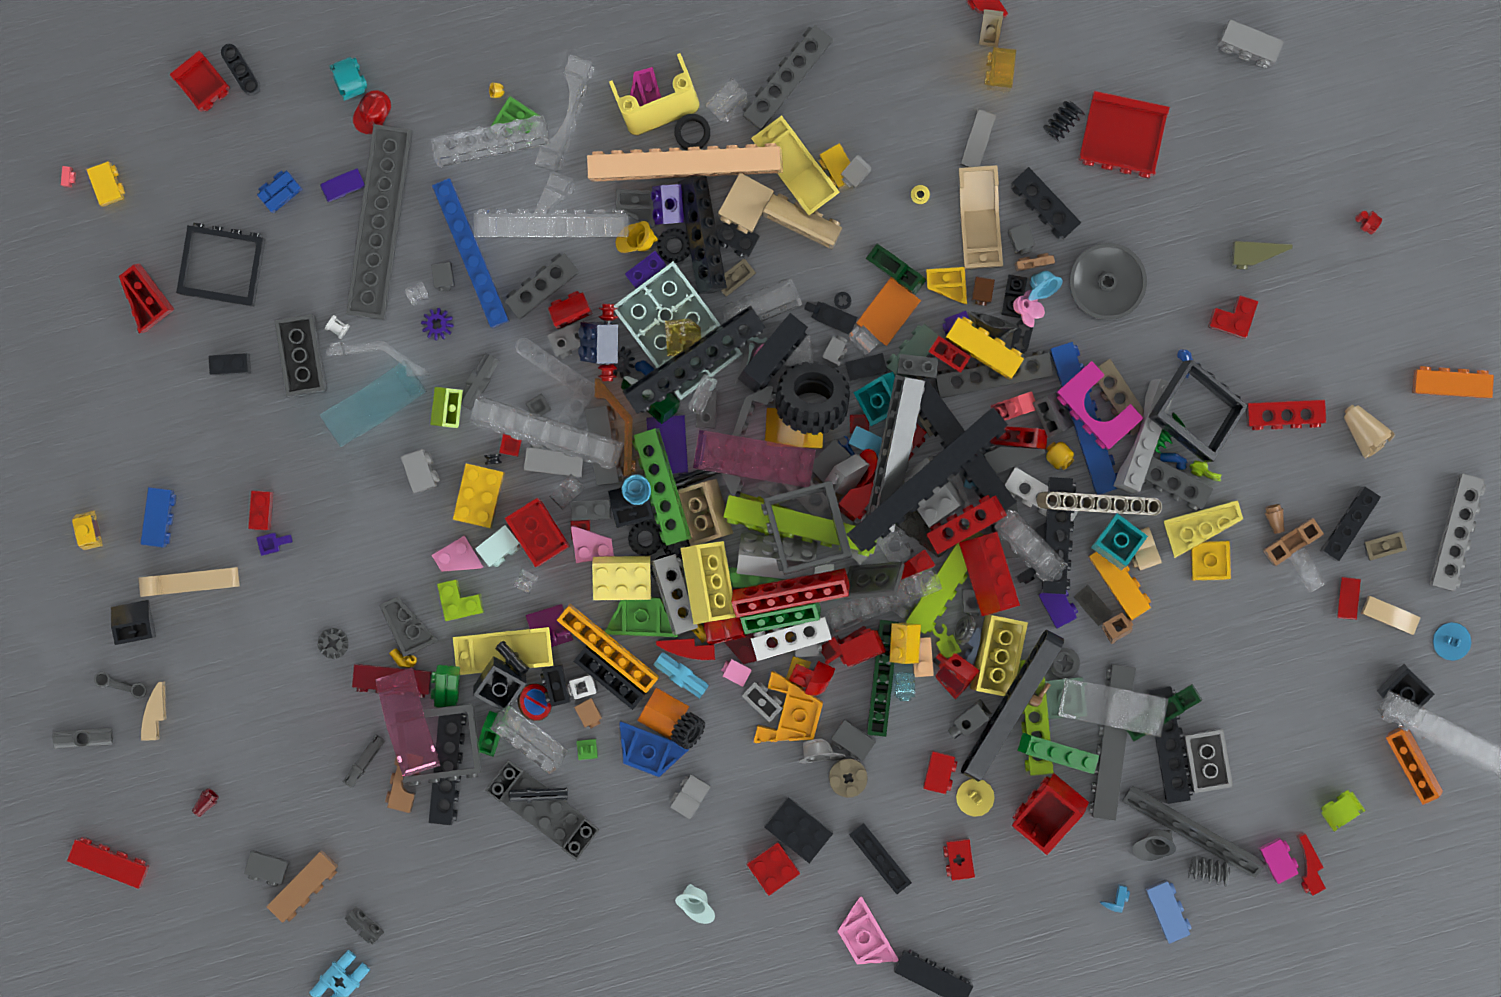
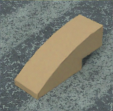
[1361,596,1421,635]
[141,681,166,741]

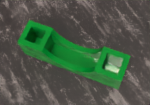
[1017,732,1099,774]

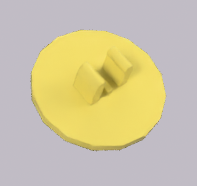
[956,779,995,817]

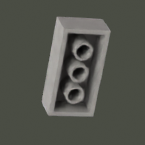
[737,533,817,579]

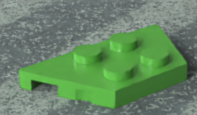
[605,597,679,637]

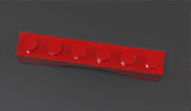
[838,423,927,522]

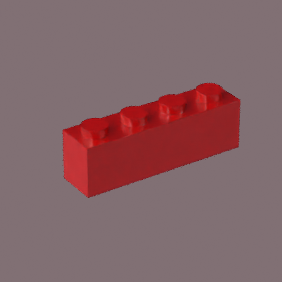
[67,837,149,889]

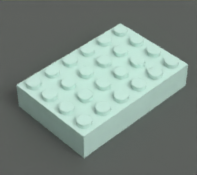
[614,262,743,400]

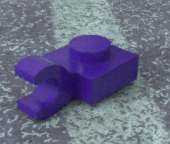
[256,533,293,556]

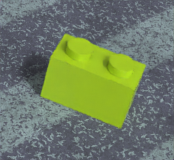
[430,387,463,428]

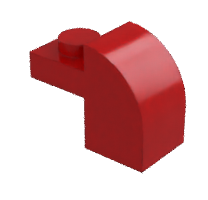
[789,661,836,696]

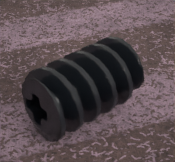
[1043,101,1085,143]

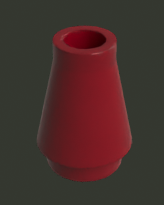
[192,788,219,817]

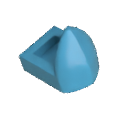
[1100,884,1130,913]

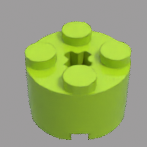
[1320,790,1366,832]

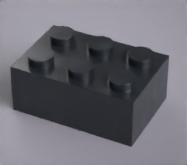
[764,796,833,864]

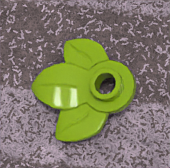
[1189,460,1222,481]

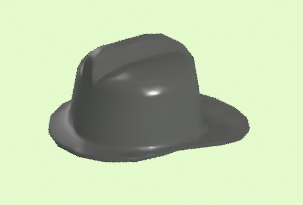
[1133,829,1176,861]

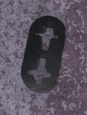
[1011,319,1033,354]

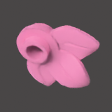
[1013,290,1045,328]

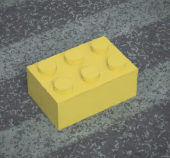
[592,556,651,600]

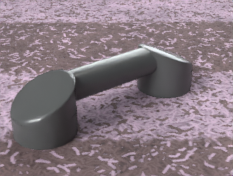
[94,672,147,699]

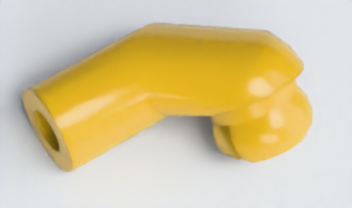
[389,648,417,668]

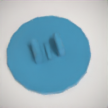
[1433,622,1471,661]

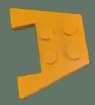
[753,670,823,743]

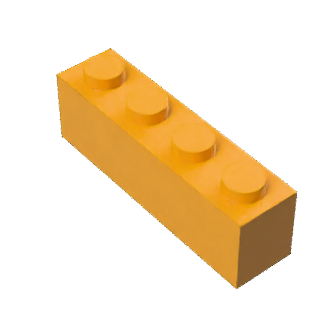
[1088,551,1151,620]

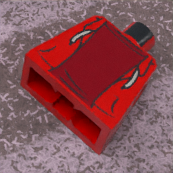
[933,653,980,700]

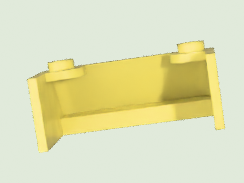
[609,53,700,136]

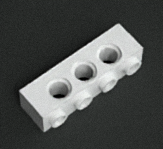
[1004,467,1078,522]
[751,615,831,661]

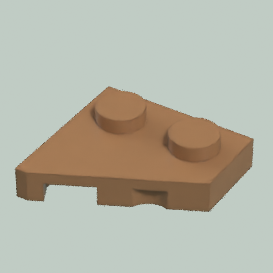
[1015,253,1055,272]

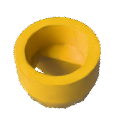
[489,83,505,98]

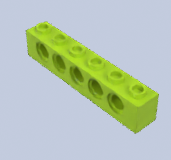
[1017,659,1054,776]

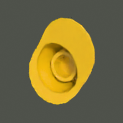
[615,221,658,253]

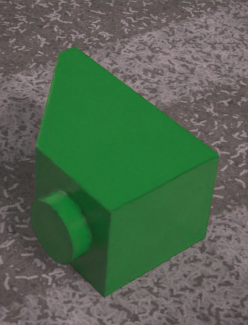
[478,711,507,757]

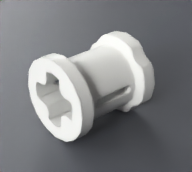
[325,315,350,339]

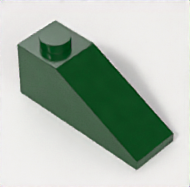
[621,376,680,425]

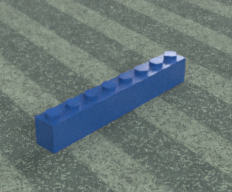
[432,178,510,329]
[1049,342,1118,495]

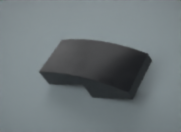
[1001,274,1027,318]

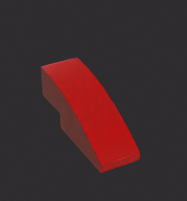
[656,638,715,660]

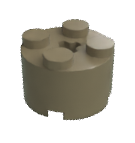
[829,758,868,798]

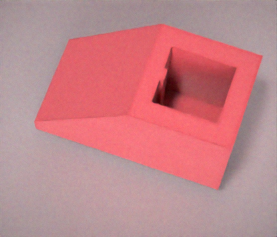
[990,391,1036,421]

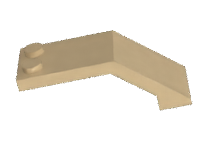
[959,165,1003,269]

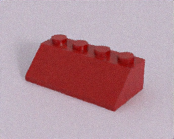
[959,531,1020,616]

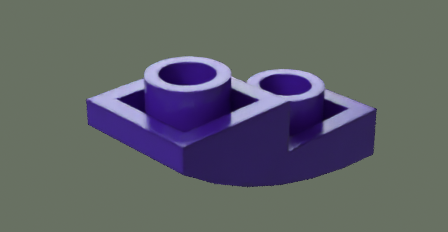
[320,168,365,202]

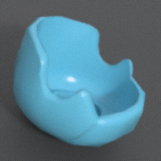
[621,474,651,505]

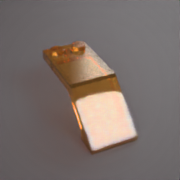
[595,378,637,476]

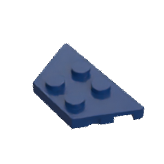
[620,721,689,777]

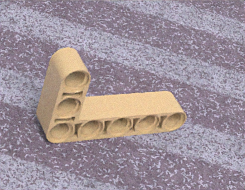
[138,567,240,597]

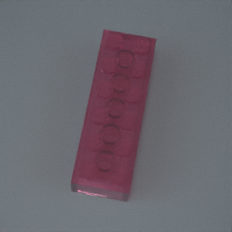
[693,430,816,487]

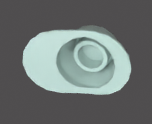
[675,884,715,924]

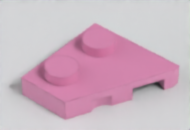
[571,526,614,563]
[432,535,484,572]

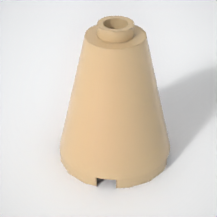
[1344,405,1395,459]

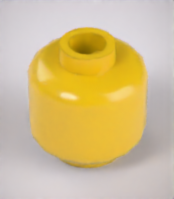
[1046,441,1074,470]

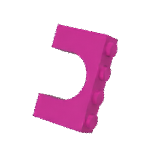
[1056,361,1144,450]

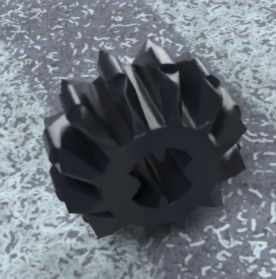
[605,346,635,378]

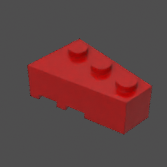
[119,264,175,334]

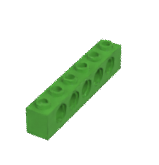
[633,428,692,546]

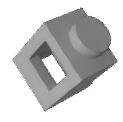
[822,336,848,366]

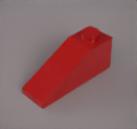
[990,426,1047,449]

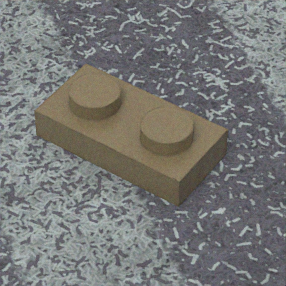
[979,9,1003,47]
[721,258,756,297]
[1364,532,1407,561]

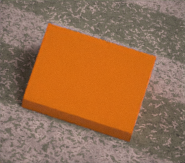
[637,687,689,740]

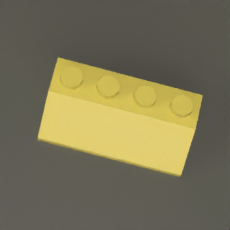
[681,541,736,624]
[970,614,1028,696]

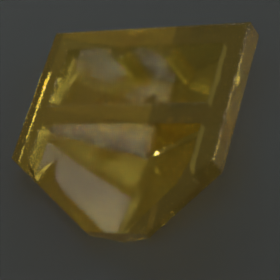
[665,319,701,356]

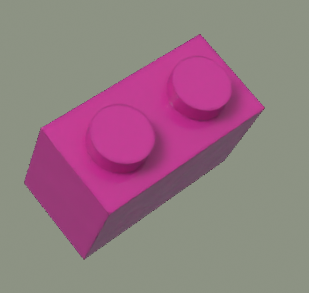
[1259,838,1299,884]

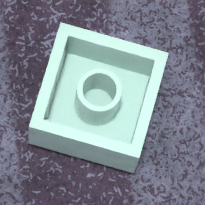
[475,525,521,568]

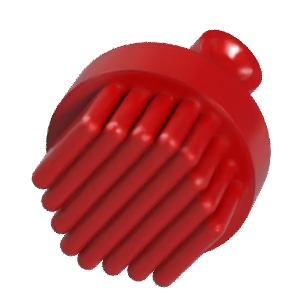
[1355,211,1383,235]

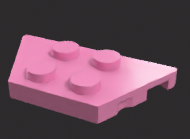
[837,896,899,965]

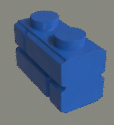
[257,170,303,213]

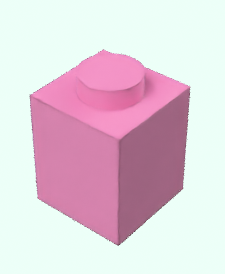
[721,659,752,687]

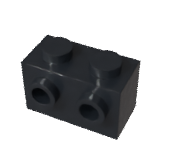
[540,664,571,707]

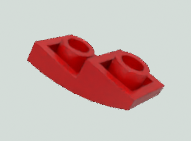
[1337,577,1361,620]

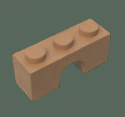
[1263,518,1324,566]
[385,752,425,813]

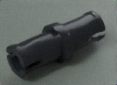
[495,641,529,676]

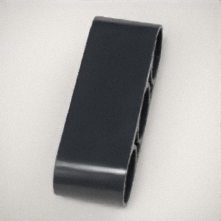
[221,44,260,96]

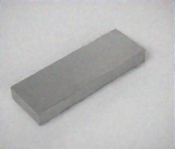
[960,109,996,167]

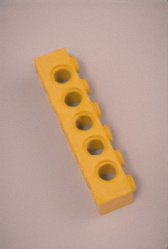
[556,604,659,693]

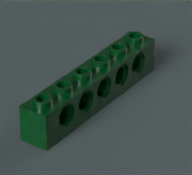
[867,619,899,737]

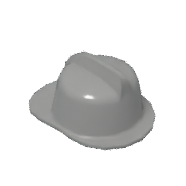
[799,739,846,764]

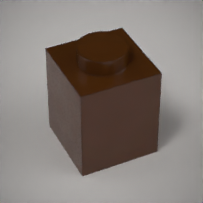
[971,277,995,306]

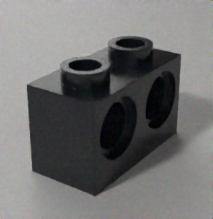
[717,222,760,258]

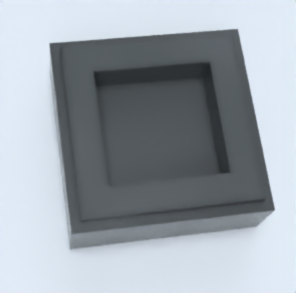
[525,393,552,420]

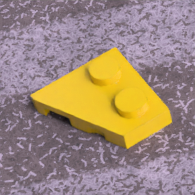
[926,267,967,304]

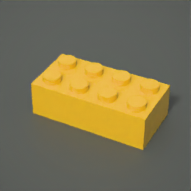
[945,317,1024,380]

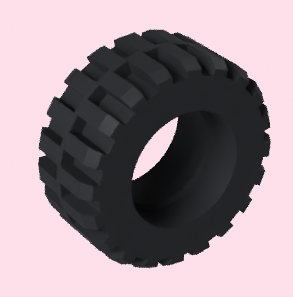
[775,361,850,435]

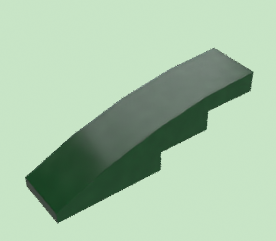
[1124,684,1202,742]

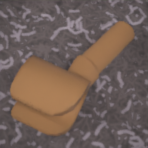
[1029,683,1051,707]

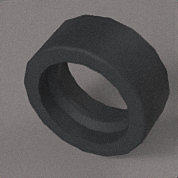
[674,114,710,150]

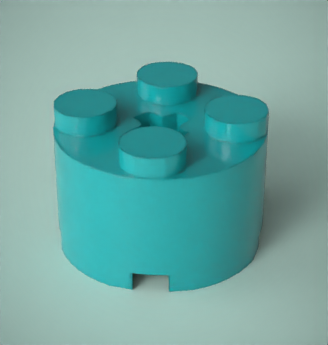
[329,57,367,101]

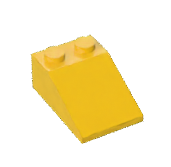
[765,408,823,449]

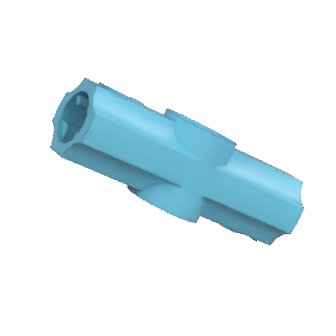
[653,652,709,699]

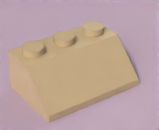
[678,478,733,546]

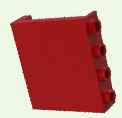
[1079,91,1170,179]

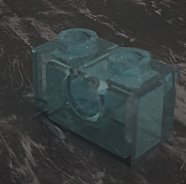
[894,672,915,701]

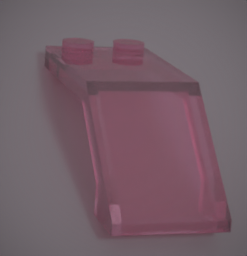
[375,668,440,777]

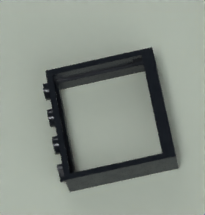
[176,223,266,307]
[1148,360,1248,462]

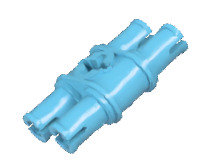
[309,950,370,997]

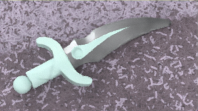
[734,319,767,384]

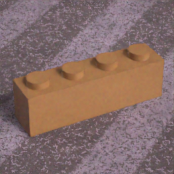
[267,851,338,923]

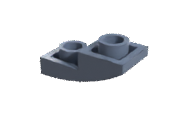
[962,627,981,664]

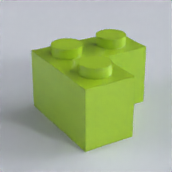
[437,579,484,621]

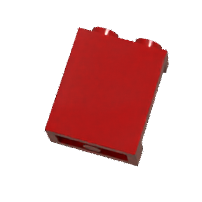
[170,50,230,112]

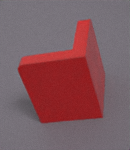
[821,635,843,665]

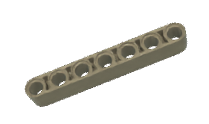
[1036,492,1162,516]

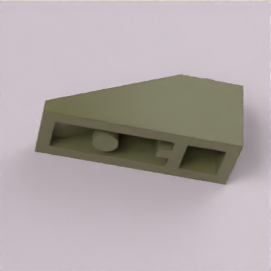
[1231,241,1293,270]

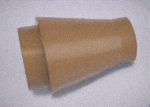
[1265,504,1285,534]

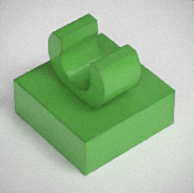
[577,739,598,760]

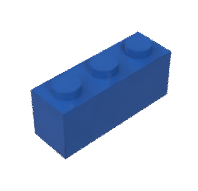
[141,487,176,548]

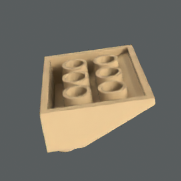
[763,193,842,249]

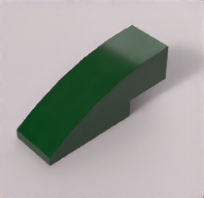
[866,243,926,295]

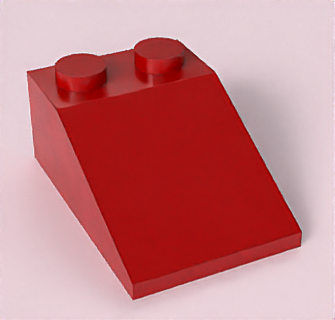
[548,291,593,330]

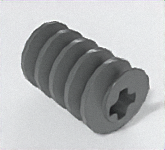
[1188,856,1230,887]

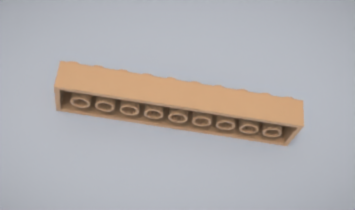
[587,143,783,182]

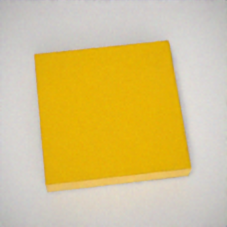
[1191,541,1231,581]

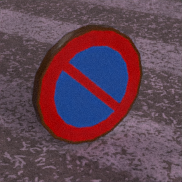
[518,683,552,721]

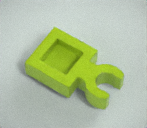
[932,624,961,658]

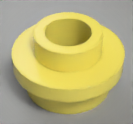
[911,185,930,204]

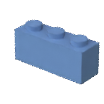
[1145,880,1192,944]

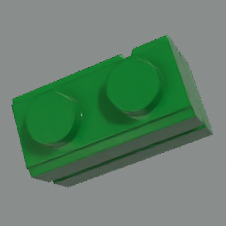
[430,665,460,708]

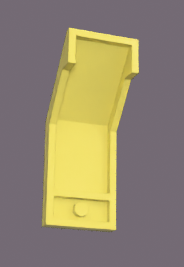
[751,115,840,215]
[453,627,553,675]

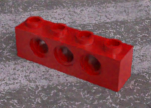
[1246,400,1326,430]
[926,495,1007,554]

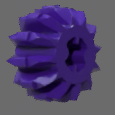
[421,308,454,341]

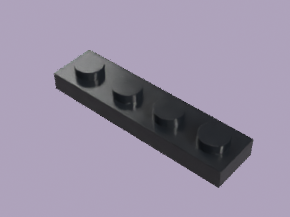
[849,822,912,895]

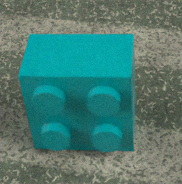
[853,372,895,426]
[1091,513,1148,570]

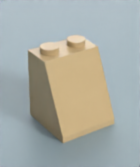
[718,173,774,234]

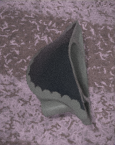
[969,311,1018,342]

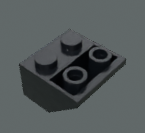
[608,488,655,528]
[111,600,156,645]

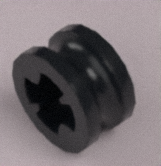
[834,292,852,309]
[484,454,502,465]

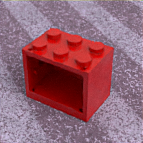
[504,498,570,567]
[1011,773,1089,855]

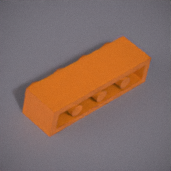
[1412,366,1494,398]
[1386,724,1443,805]

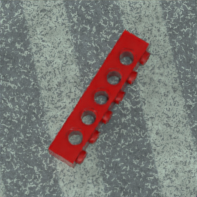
[731,568,850,618]

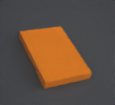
[856,277,921,346]

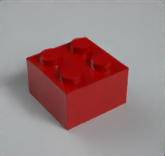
[747,841,800,896]

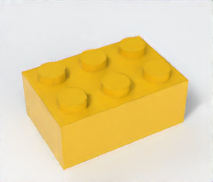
[453,463,505,528]

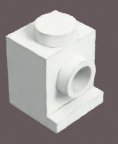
[567,674,598,699]

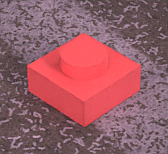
[61,166,76,188]

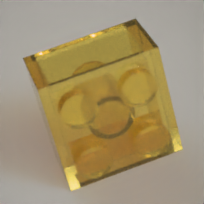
[984,47,1016,92]

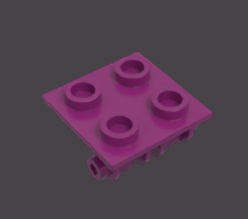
[526,604,573,647]

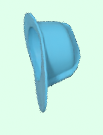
[1028,270,1063,301]

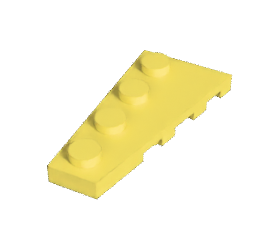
[1163,500,1243,558]

